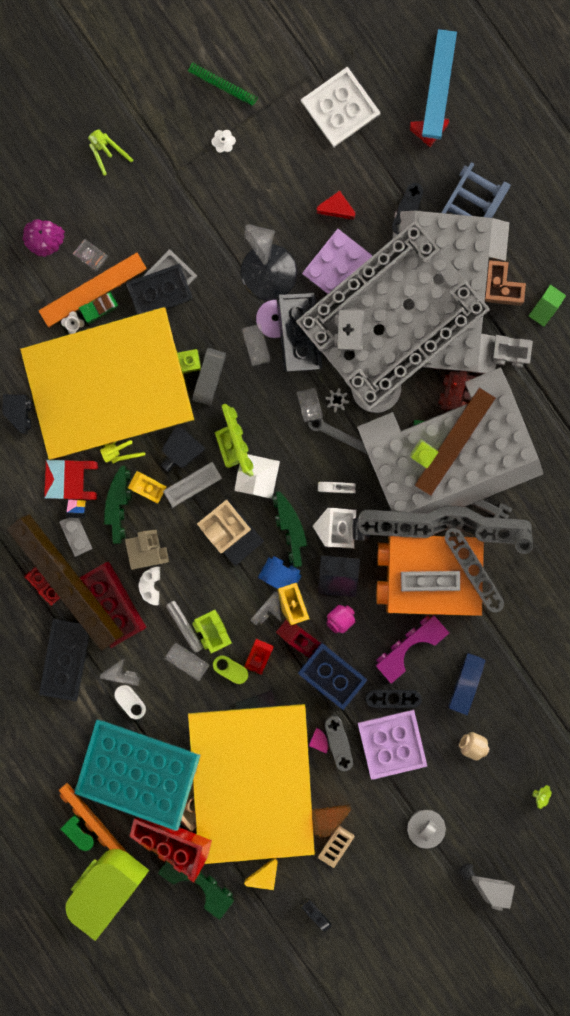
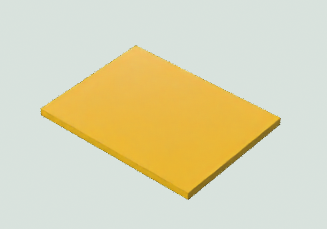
[20,307,194,460]
[188,704,315,864]

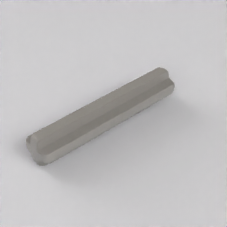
[166,601,203,653]

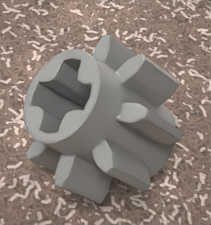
[325,388,349,413]

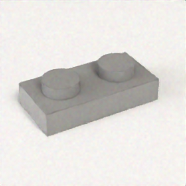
[59,518,93,557]

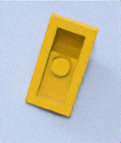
[128,471,167,503]

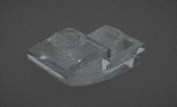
[164,643,209,681]

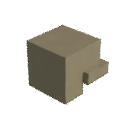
[125,530,169,570]

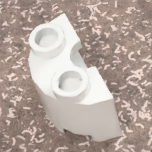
[139,567,160,605]

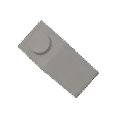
[472,876,515,910]

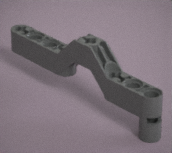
[358,506,533,554]

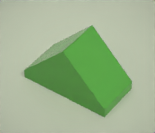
[528,285,566,327]

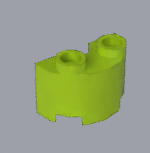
[192,610,232,653]

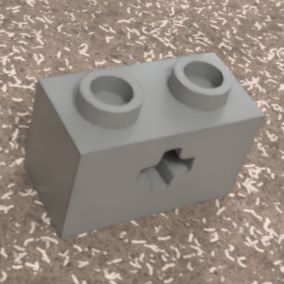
[334,310,364,351]

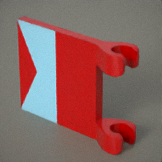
[45,460,98,500]

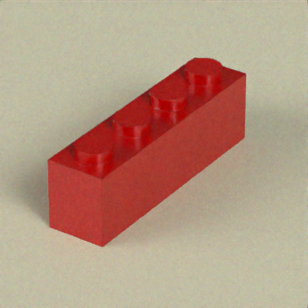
[130,817,212,882]

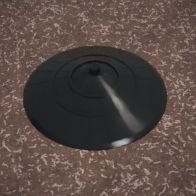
[240,244,297,301]

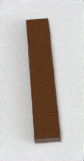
[415,387,496,496]

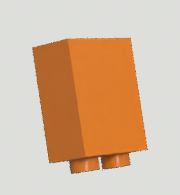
[376,536,484,616]

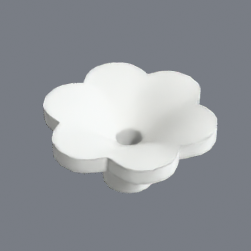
[212,130,236,153]

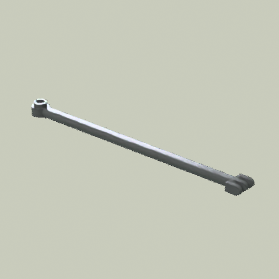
[308,416,512,519]

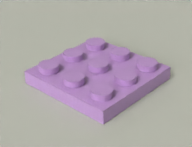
[302,229,372,294]
[358,709,427,780]

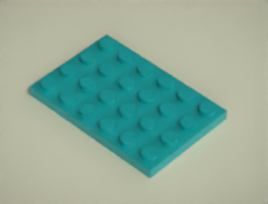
[74,720,200,830]

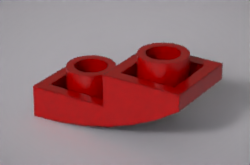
[25,566,60,606]

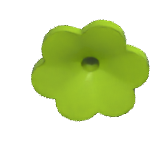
[533,785,551,809]

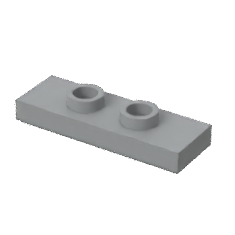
[163,462,222,507]

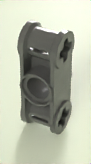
[325,715,353,771]

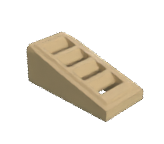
[318,825,355,868]

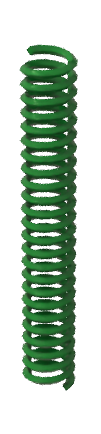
[187,62,258,106]

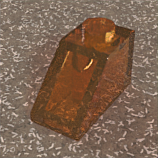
[312,804,351,837]

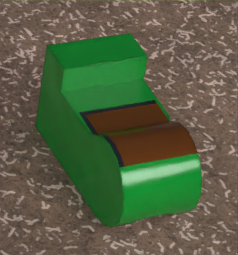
[79,292,118,325]
[61,815,95,851]

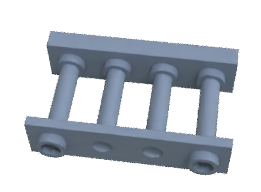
[442,162,511,218]

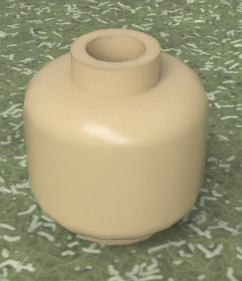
[459,732,489,760]

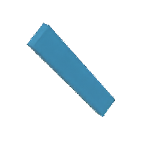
[422,29,457,139]

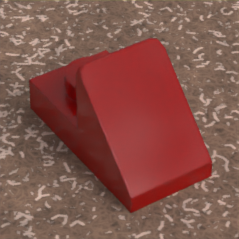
[244,639,274,675]

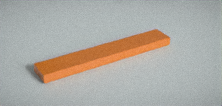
[39,253,147,327]

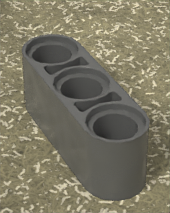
[192,348,226,406]

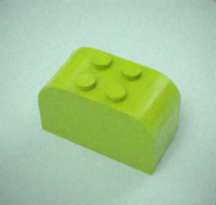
[66,849,149,941]

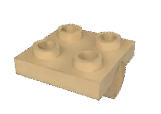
[197,500,251,554]

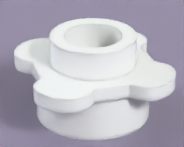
[61,311,84,334]

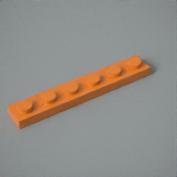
[59,783,130,855]

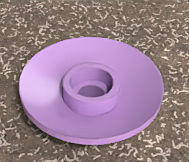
[256,300,280,338]

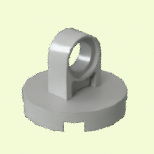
[407,810,446,849]

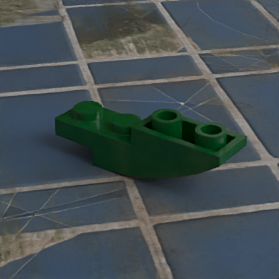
[104,466,131,544]
[273,491,307,567]

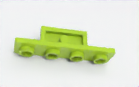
[215,404,254,477]

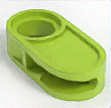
[213,655,248,684]

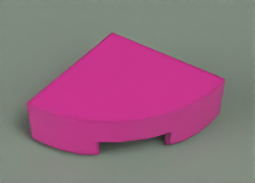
[309,728,328,753]

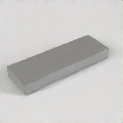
[401,571,460,591]

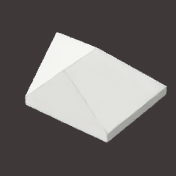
[235,455,280,499]
[313,508,356,548]

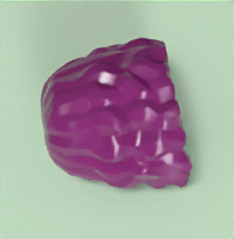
[22,219,65,257]

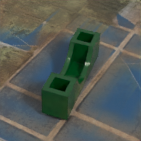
[158,861,234,920]

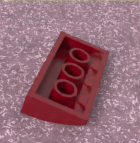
[80,561,147,648]

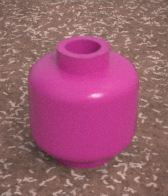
[327,605,355,633]

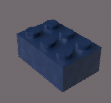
[298,643,367,710]

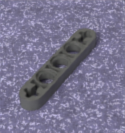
[444,528,504,612]

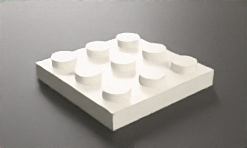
[301,67,380,147]

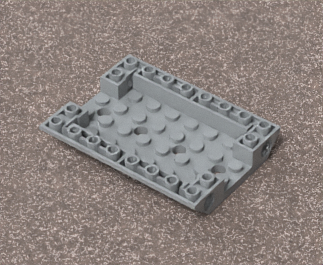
[296,220,490,411]

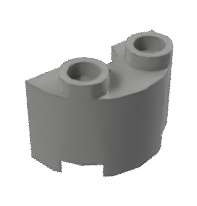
[493,335,533,368]

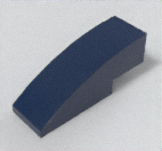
[448,653,486,715]

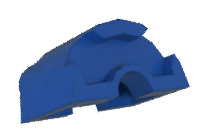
[258,556,302,589]

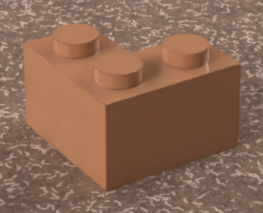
[484,260,526,306]

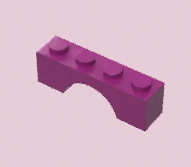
[376,615,449,683]

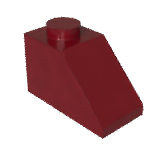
[276,619,321,658]

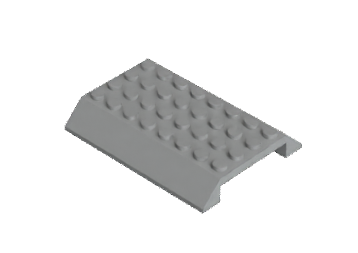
[384,211,509,374]
[357,367,543,524]

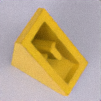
[278,583,309,625]
[244,858,277,890]

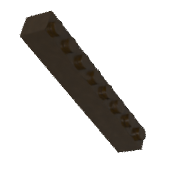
[7,514,124,651]

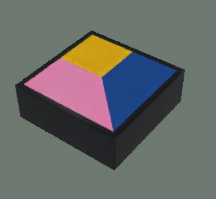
[66,499,87,518]

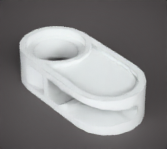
[318,482,356,493]
[115,685,146,719]

